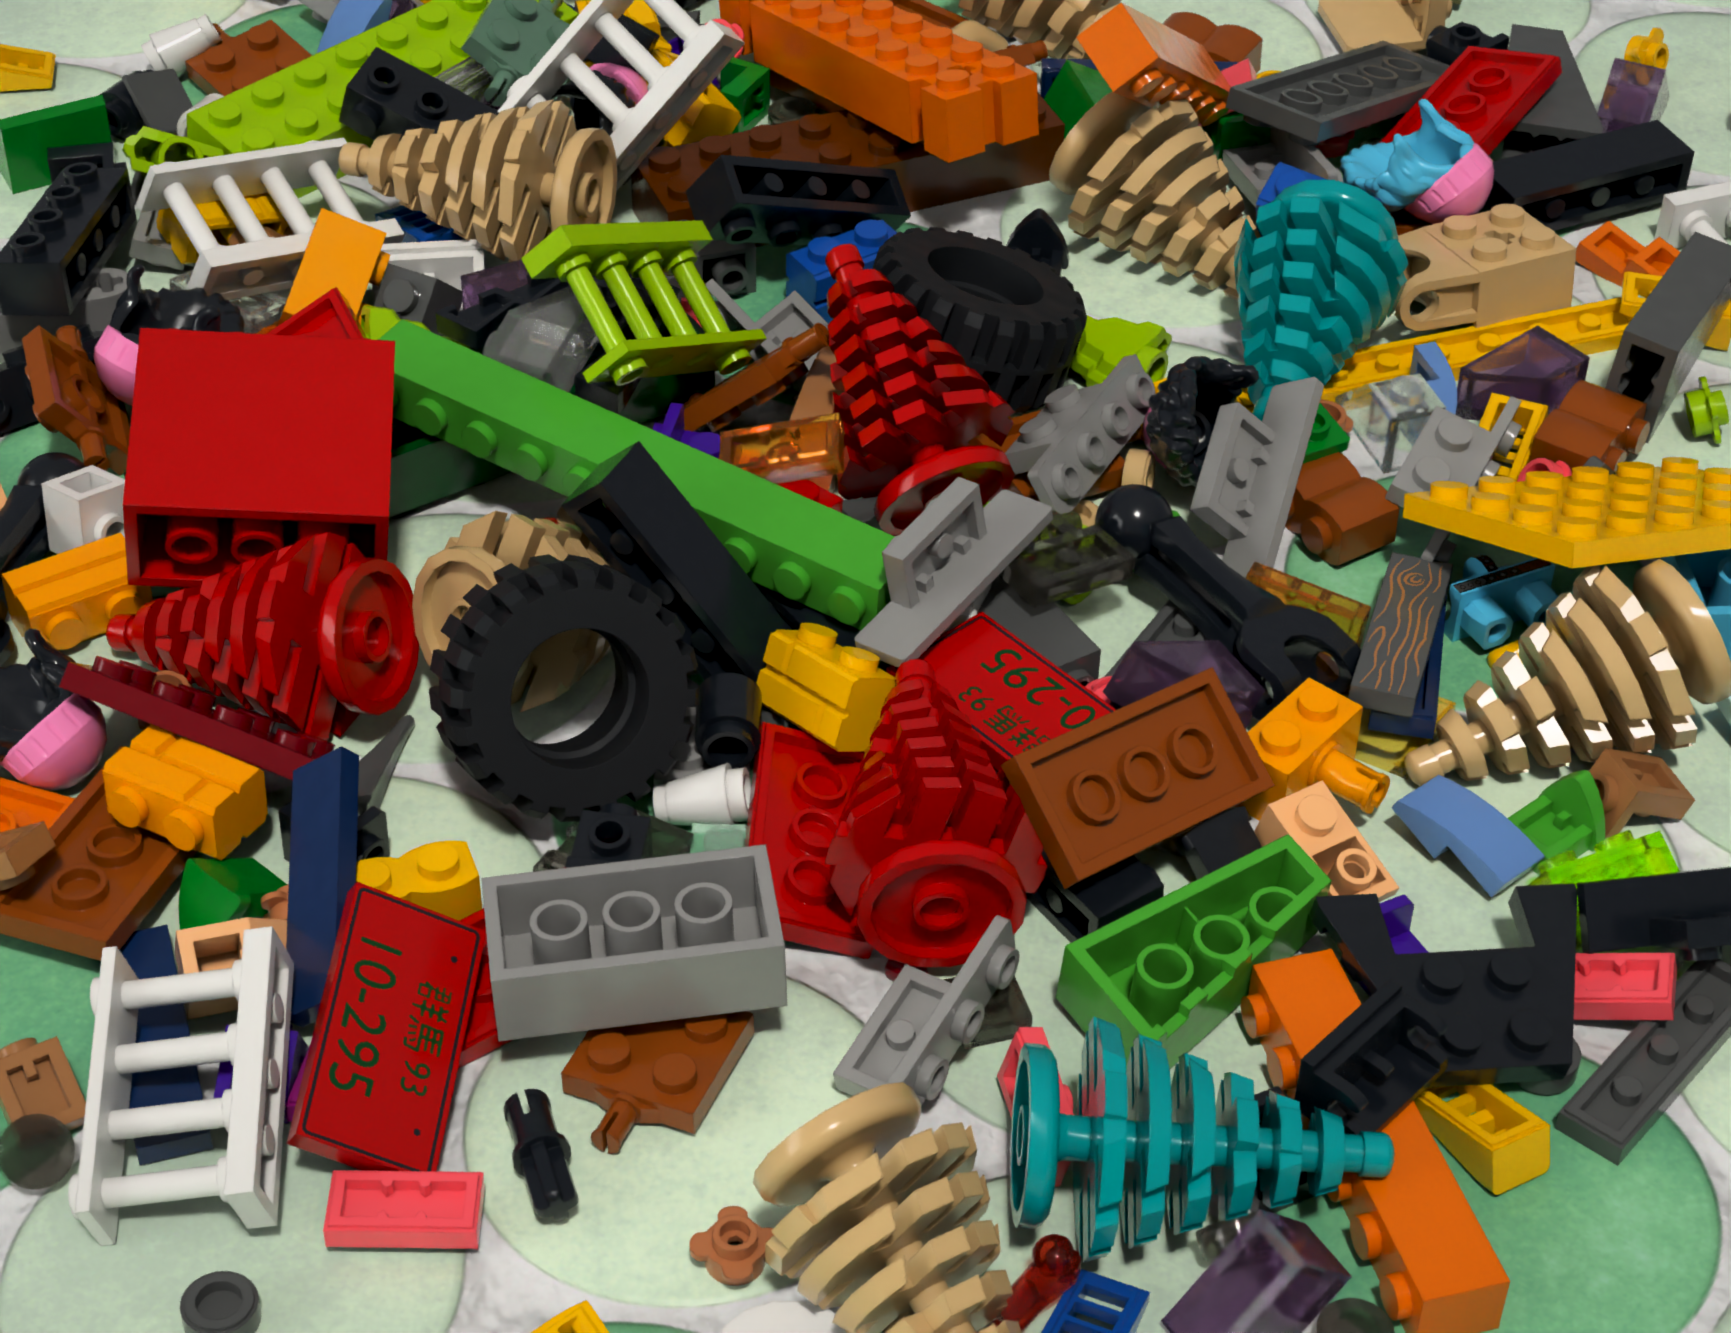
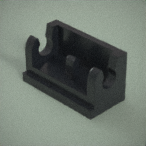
[1294,978,1450,1135]

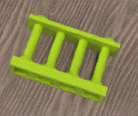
[521,220,767,386]

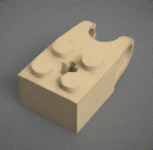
[1394,204,1576,331]

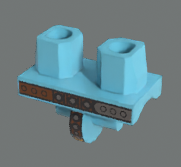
[1444,554,1558,650]

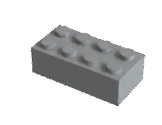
[481,844,788,1041]

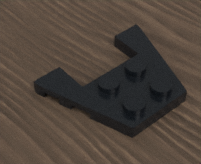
[435,274,681,414]
[1310,883,1577,1088]

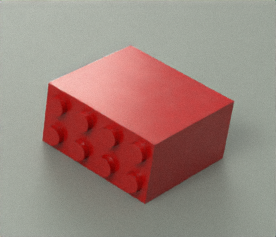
[123,328,395,587]

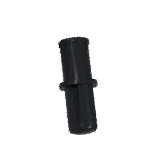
[503,1089,579,1221]

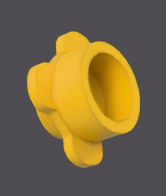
[1624,28,1669,87]

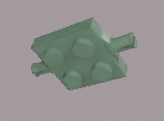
[461,0,570,107]

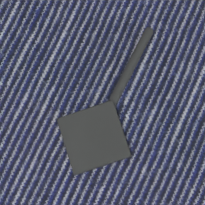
[121,69,193,205]

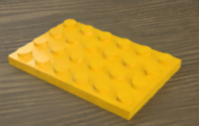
[1403,457,1731,569]

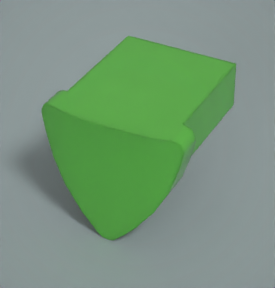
[1508,770,1605,879]

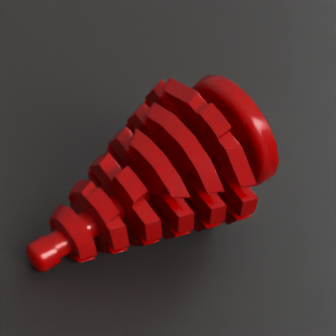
[825,244,1016,536]
[106,532,419,740]
[825,659,1047,967]

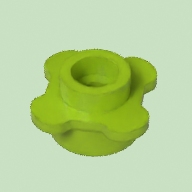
[1684,376,1729,445]

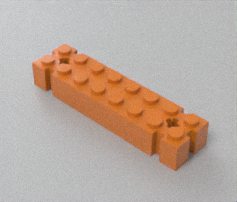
[719,0,1039,163]

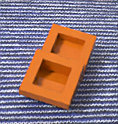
[1575,220,1680,287]

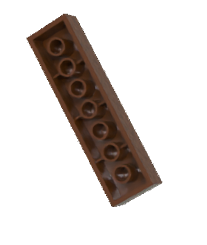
[631,93,1065,247]

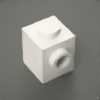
[41,465,125,554]

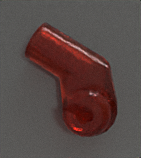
[987,1234,1081,1333]

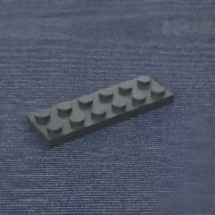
[1226,41,1450,146]

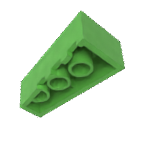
[1056,834,1332,1069]

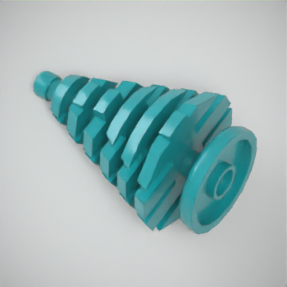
[1234,180,1409,421]
[1010,1017,1395,1263]

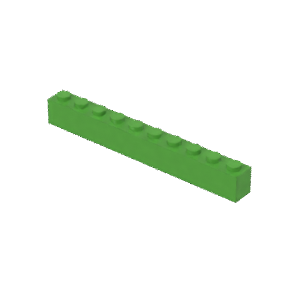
[378,319,895,630]

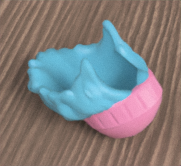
[1340,99,1494,224]

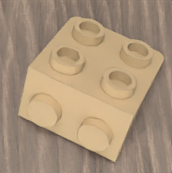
[1318,0,1452,53]

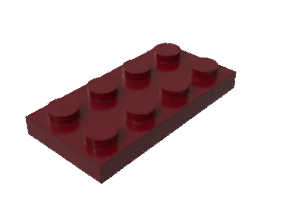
[59,656,335,780]

